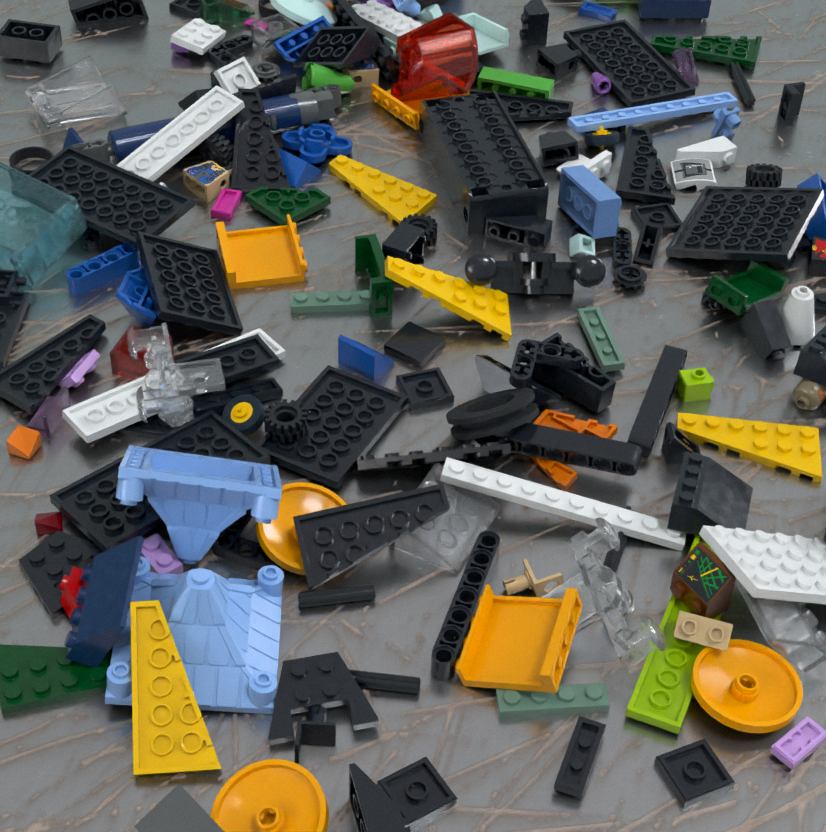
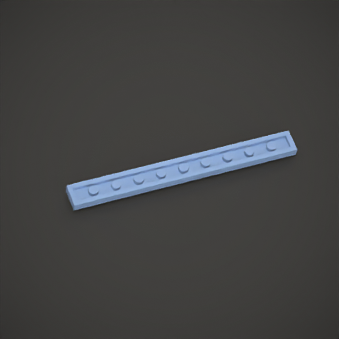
[567,92,738,134]

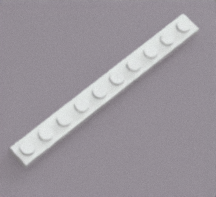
[440,457,686,551]

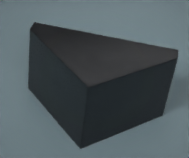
[633,221,664,266]
[662,422,701,465]

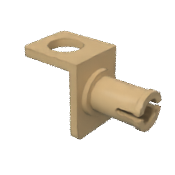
[502,559,564,598]

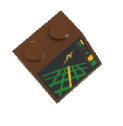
[670,542,736,619]

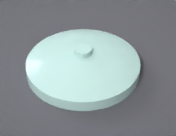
[270,0,338,27]

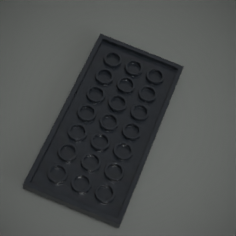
[563,19,696,108]
[13,145,195,249]
[49,410,271,552]

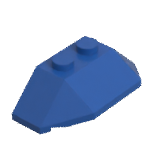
[273,16,332,69]
[115,268,157,325]

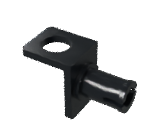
[295,706,336,764]

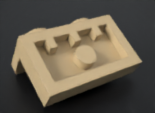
[674,611,733,651]

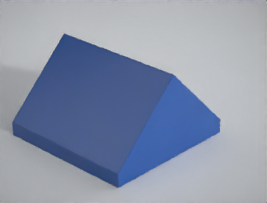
[278,148,321,189]
[338,334,395,381]

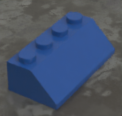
[797,173,826,240]

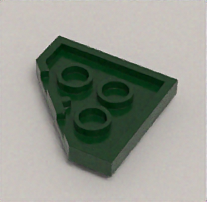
[245,187,331,226]

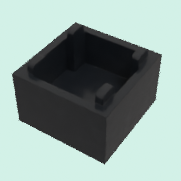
[382,222,426,285]

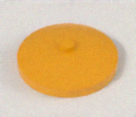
[256,482,347,576]
[690,639,803,733]
[210,759,329,832]

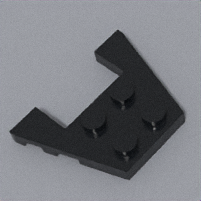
[19,531,104,620]
[268,652,379,745]

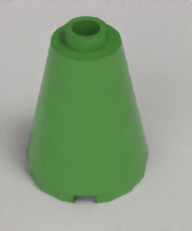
[302,62,355,95]

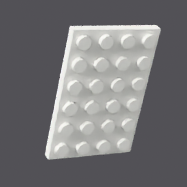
[699,525,826,604]

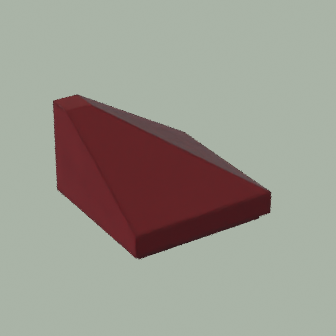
[35,511,63,535]

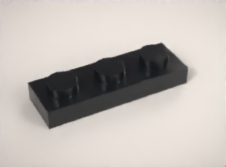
[554,716,606,798]

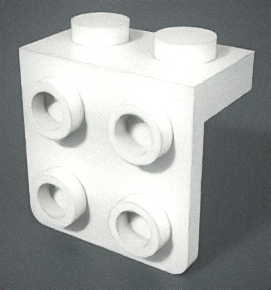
[556,150,612,179]

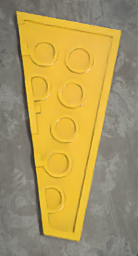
[328,154,437,224]
[384,256,512,342]
[676,412,822,484]
[130,600,222,776]

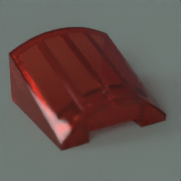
[391,12,478,102]

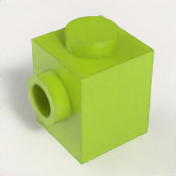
[676,367,714,402]

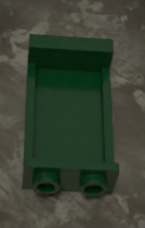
[355,234,393,318]
[705,260,789,316]

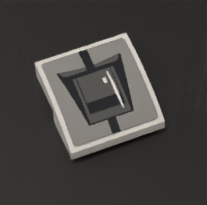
[670,158,717,191]

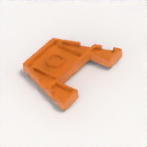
[530,409,618,491]

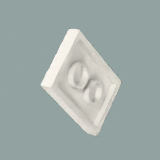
[170,18,226,55]
[213,57,261,94]

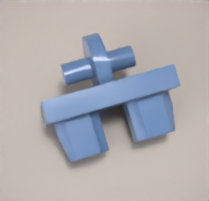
[711,106,742,140]

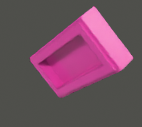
[210,188,242,220]

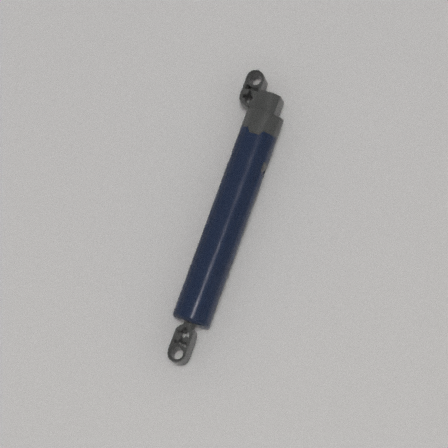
[71,84,342,165]

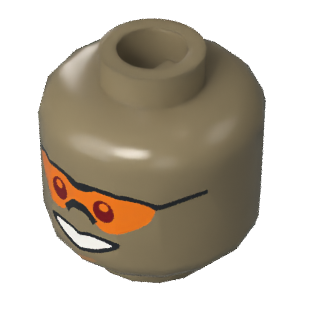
[792,378,826,411]

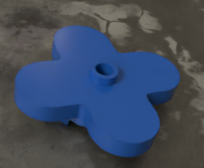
[282,123,353,163]

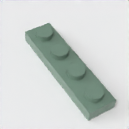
[290,290,370,314]
[577,306,625,372]
[495,683,610,718]

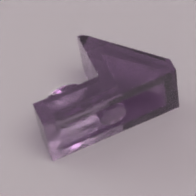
[672,47,699,84]

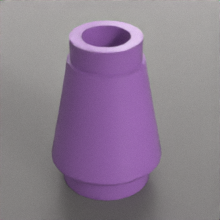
[591,72,611,94]

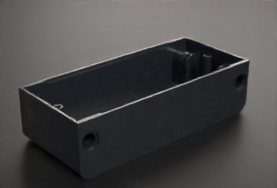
[418,91,549,236]

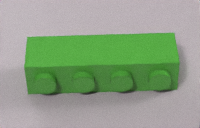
[477,66,555,99]

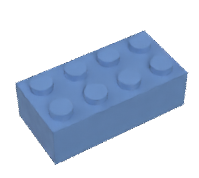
[558,165,622,239]

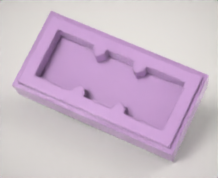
[770,716,826,770]

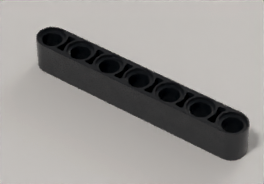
[627,345,688,457]
[475,423,643,476]
[430,531,500,681]

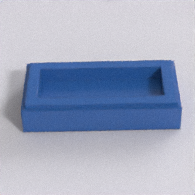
[579,1,617,22]

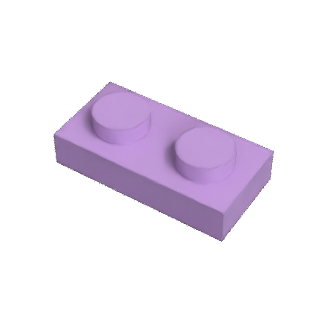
[58,349,101,391]
[140,533,184,574]

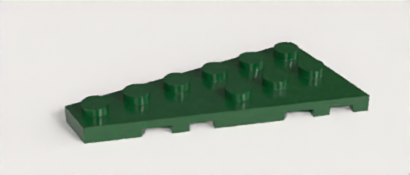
[650,35,762,68]
[0,644,113,715]

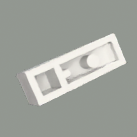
[675,135,737,168]

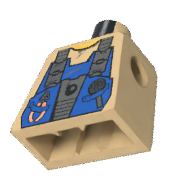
[336,57,379,88]
[183,161,232,203]

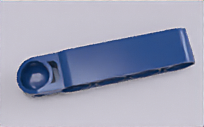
[66,243,143,296]

